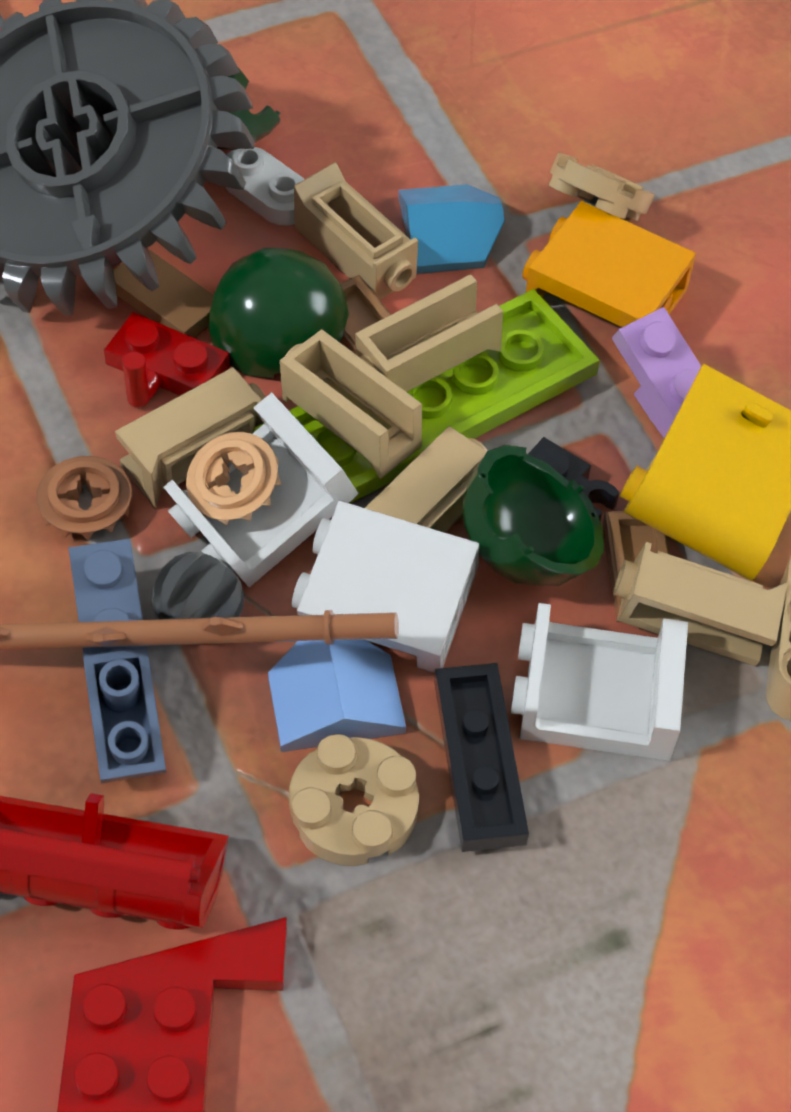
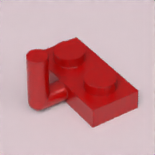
[104,312,230,408]

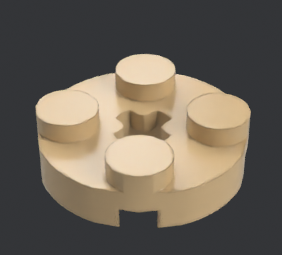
[549,152,655,221]
[289,734,419,866]

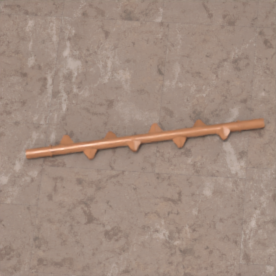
[0,610,399,650]

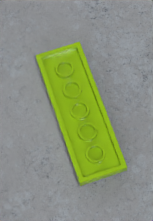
[253,289,600,504]

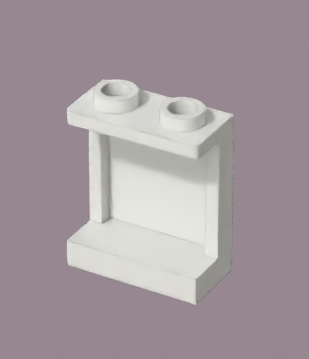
[163,392,359,587]
[292,501,479,673]
[511,603,688,761]

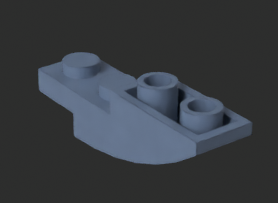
[68,538,166,784]

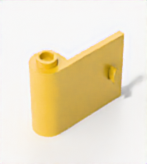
[619,363,791,581]

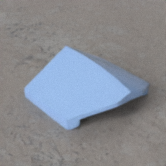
[268,640,406,752]

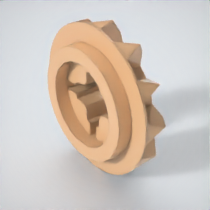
[186,432,281,525]

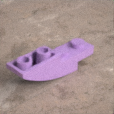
[611,307,701,438]

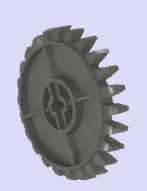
[0,0,255,316]

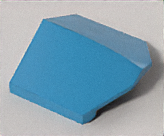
[398,184,505,274]

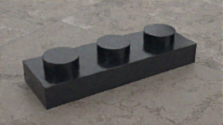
[434,663,529,852]

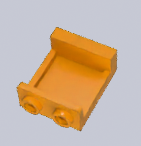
[522,201,696,327]

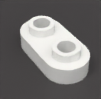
[225,147,304,225]

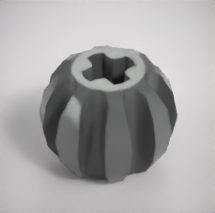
[151,552,244,619]

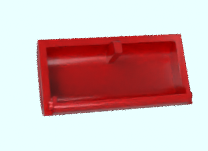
[0,793,229,930]

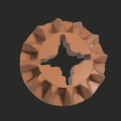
[36,456,133,541]

